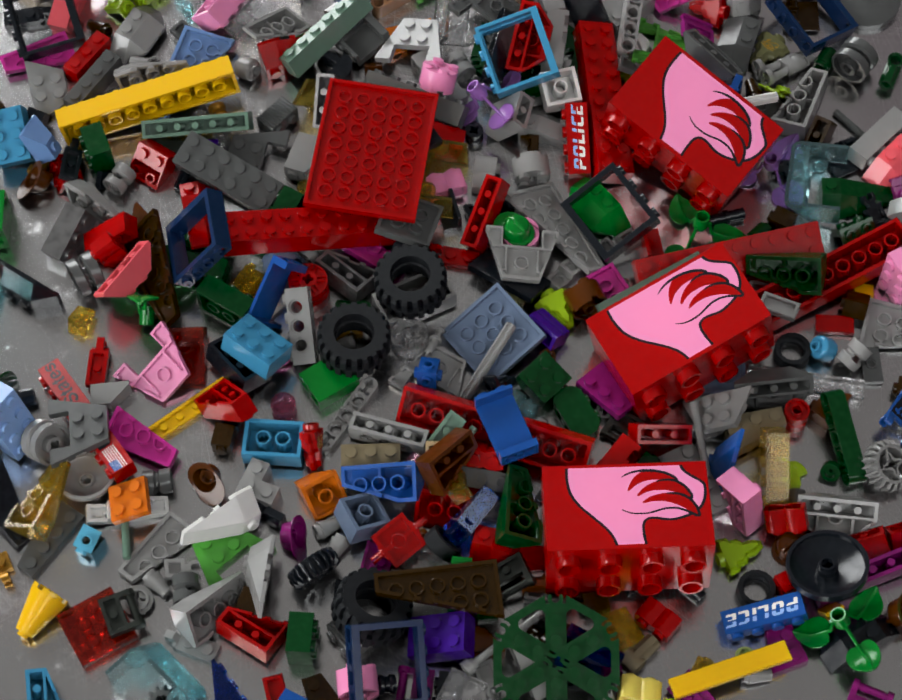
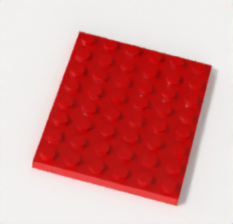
[303,78,439,224]

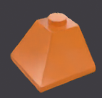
[294,469,348,522]

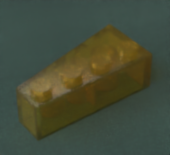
[759,427,790,510]

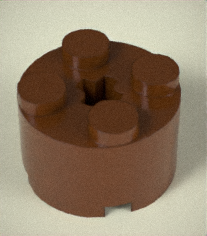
[563,277,607,320]

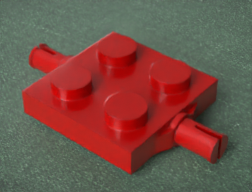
[369,512,428,569]

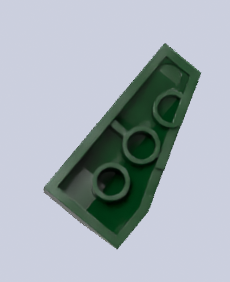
[495,463,543,549]

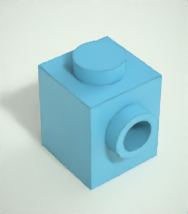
[73,524,102,556]

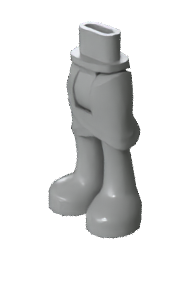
[751,51,815,87]

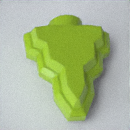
[534,288,574,330]
[714,538,763,577]

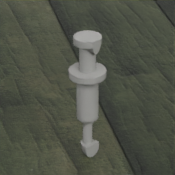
[424,326,445,357]

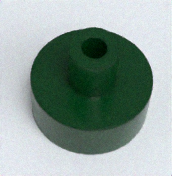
[820,460,841,482]

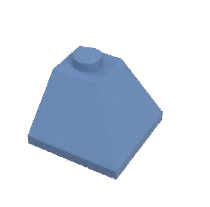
[19,115,62,164]

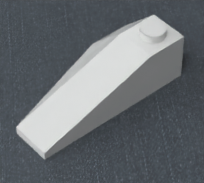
[180,485,261,546]

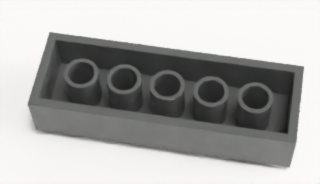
[172,130,285,210]

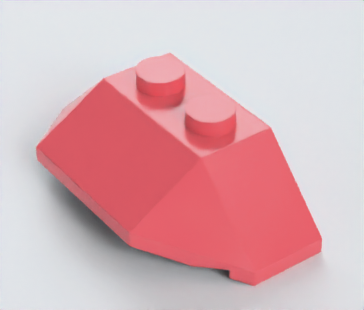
[861,133,902,187]
[93,240,152,298]

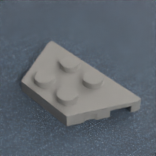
[24,61,68,116]
[683,385,754,434]

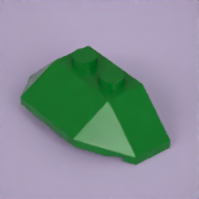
[569,177,632,238]

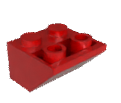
[130,139,176,190]

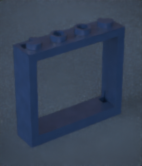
[764,0,859,57]
[165,187,232,288]
[344,619,430,700]

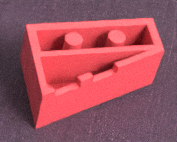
[47,0,87,34]

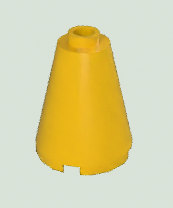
[16,581,69,640]

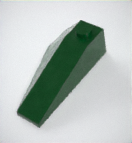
[818,178,894,221]
[746,252,827,296]

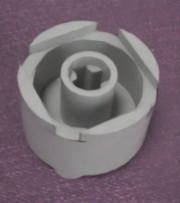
[512,151,551,189]

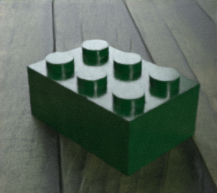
[195,273,254,327]

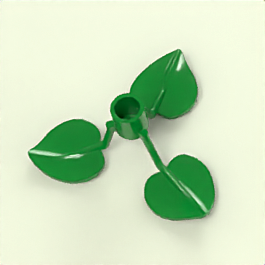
[664,193,746,254]
[127,284,196,325]
[792,585,883,672]

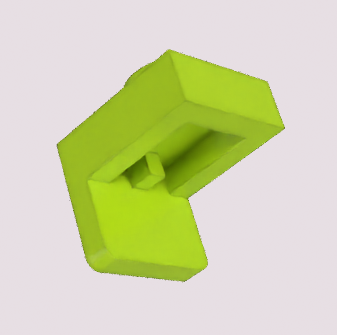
[104,0,136,19]

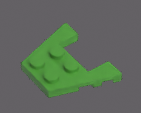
[631,17,685,65]
[192,532,276,586]

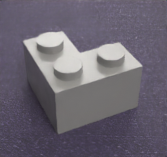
[235,457,282,510]

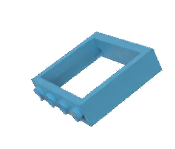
[473,5,561,99]

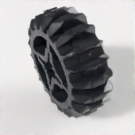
[287,547,340,590]

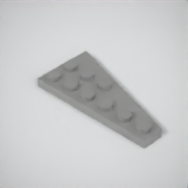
[505,182,605,275]
[859,298,902,349]

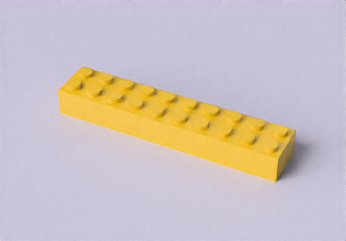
[54,55,241,146]

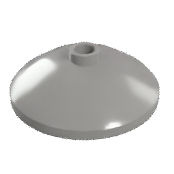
[55,451,114,502]

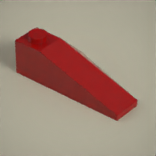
[257,35,300,81]
[179,181,213,250]

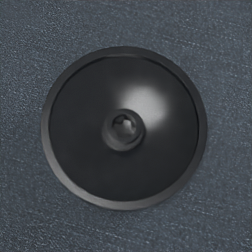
[786,530,870,602]

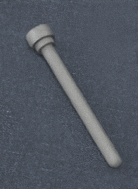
[460,610,544,677]

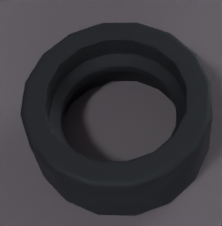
[773,333,811,369]
[424,525,462,563]
[736,570,776,606]

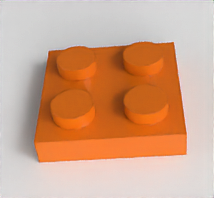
[108,475,152,525]

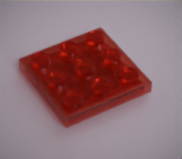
[56,586,139,669]

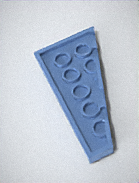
[155,25,235,120]

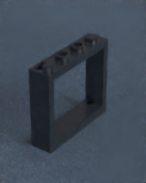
[2,0,86,61]
[560,162,661,264]

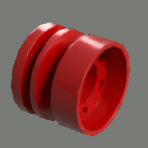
[288,263,330,313]

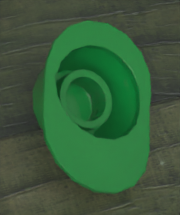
[493,212,535,246]

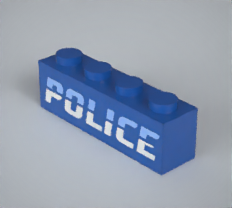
[720,591,809,641]

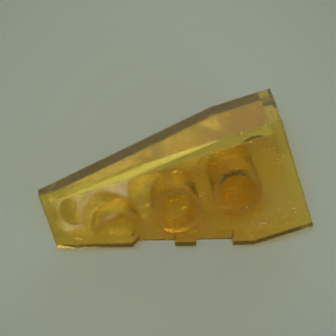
[3,461,71,541]

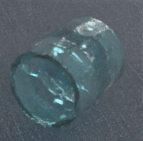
[513,389,540,419]

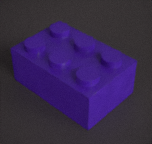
[407,611,476,664]

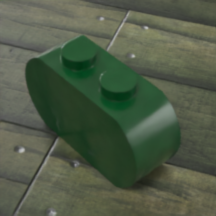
[553,386,601,438]

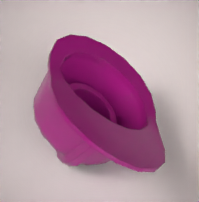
[280,515,307,563]

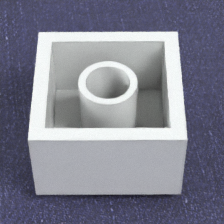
[538,66,583,114]

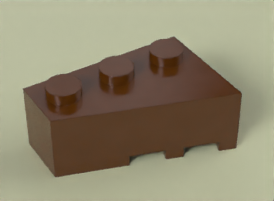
[415,427,478,497]

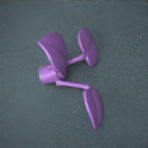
[463,70,521,130]
[741,133,803,210]

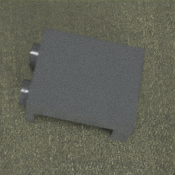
[335,13,390,67]

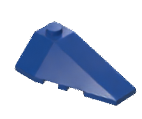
[708,428,745,492]
[341,461,425,503]

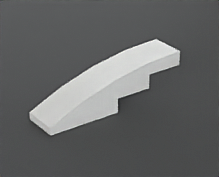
[85,496,169,525]

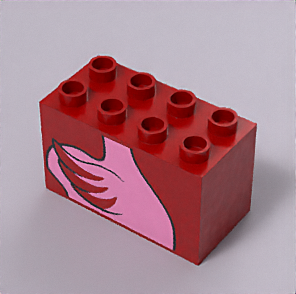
[601,36,784,214]
[585,242,774,422]
[541,461,716,599]

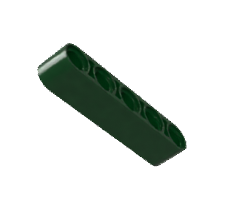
[820,389,868,486]

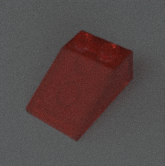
[168,327,208,385]

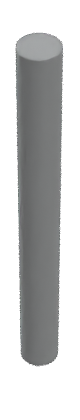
[690,401,712,478]

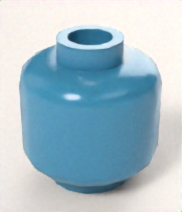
[810,335,838,362]

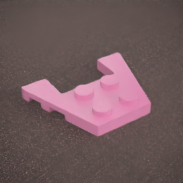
[113,321,191,402]

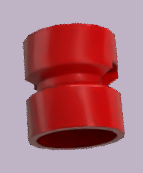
[784,398,810,433]

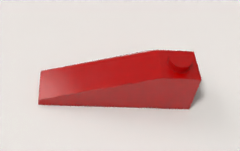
[469,524,544,572]

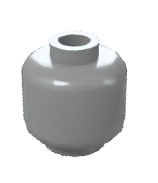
[234,56,261,81]

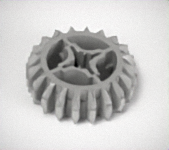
[862,439,902,493]

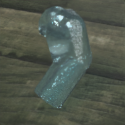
[174,0,194,18]

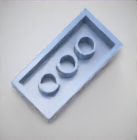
[0,381,35,461]

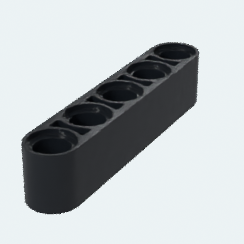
[480,7,515,87]

